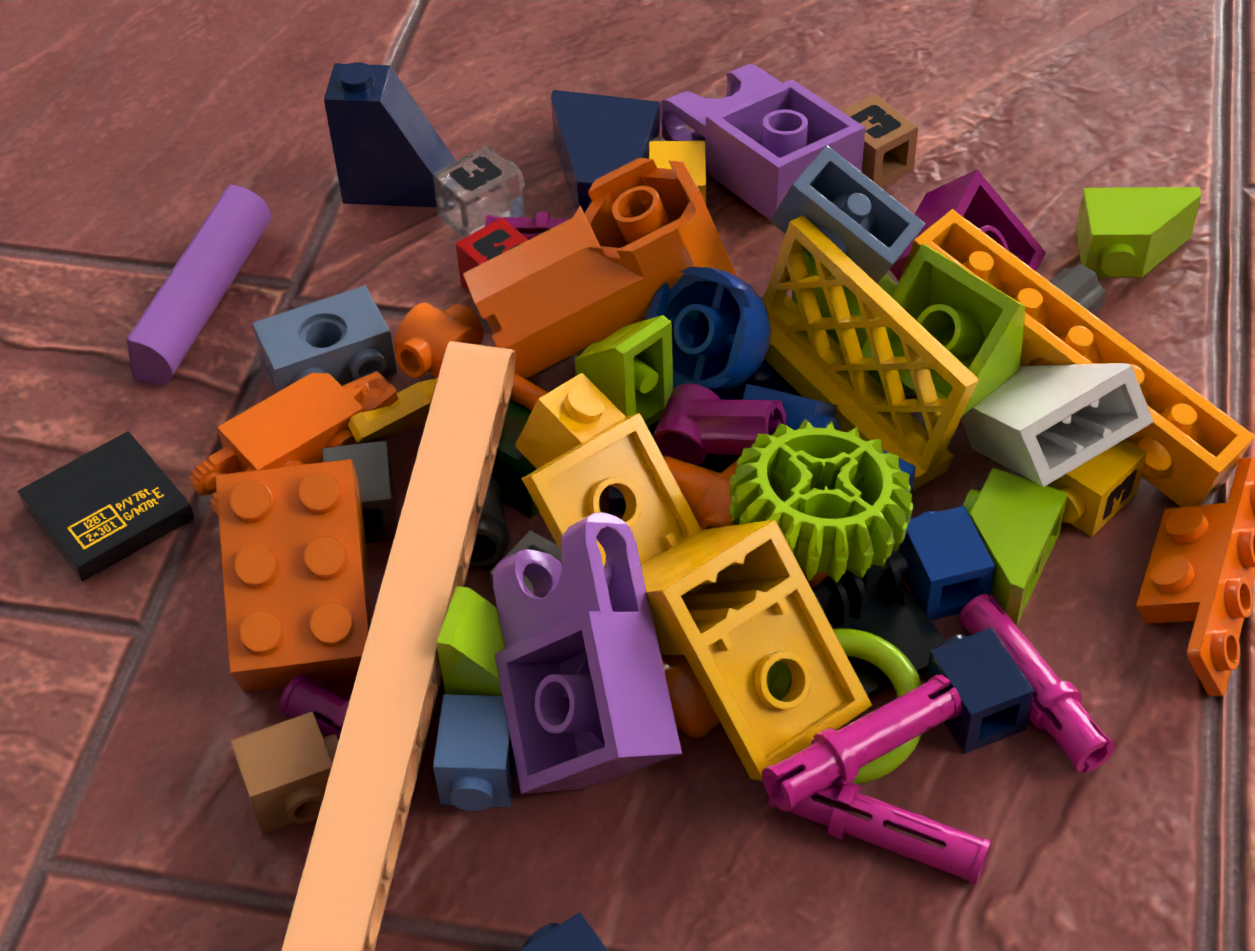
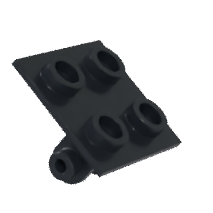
[811,553,945,697]

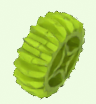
[729,419,913,583]

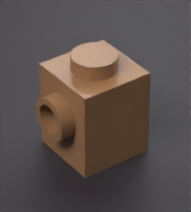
[230,711,339,835]

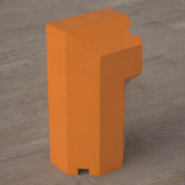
[463,158,736,380]

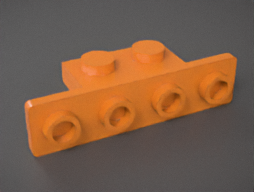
[1136,457,1255,696]

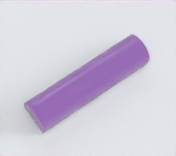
[127,184,271,385]

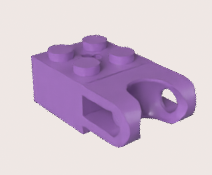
[660,64,865,220]
[493,512,682,794]

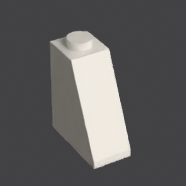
[960,363,1154,487]

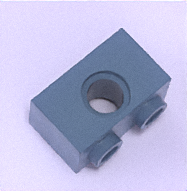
[769,145,926,284]
[252,285,397,393]

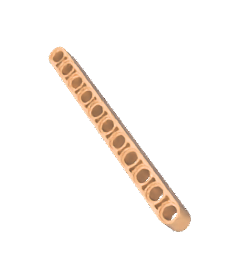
[281,341,515,951]

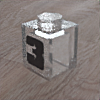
[433,145,525,238]

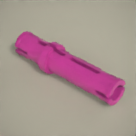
[958,594,1115,773]
[762,675,962,812]
[768,782,992,885]

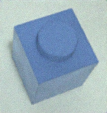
[433,694,516,811]

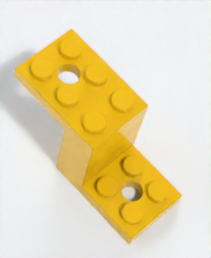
[522,413,872,780]

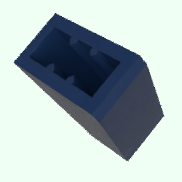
[324,62,459,208]
[551,90,661,213]

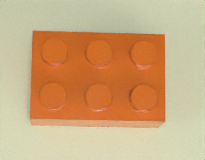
[216,459,373,692]

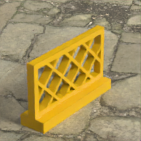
[763,215,979,491]

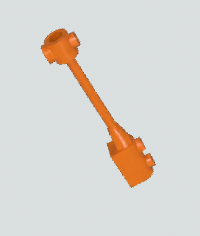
[394,303,828,588]

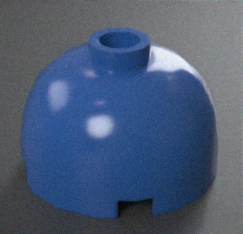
[646,267,771,393]

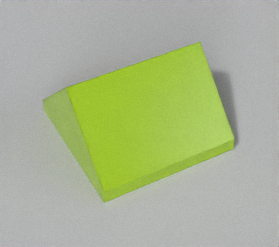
[861,244,1026,416]

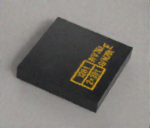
[17,431,194,582]

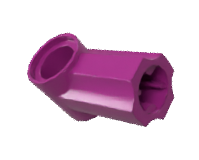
[652,383,787,466]

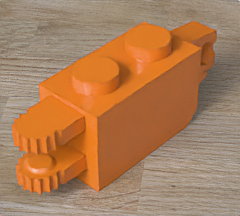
[189,371,398,516]

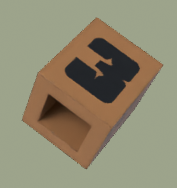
[841,94,918,187]

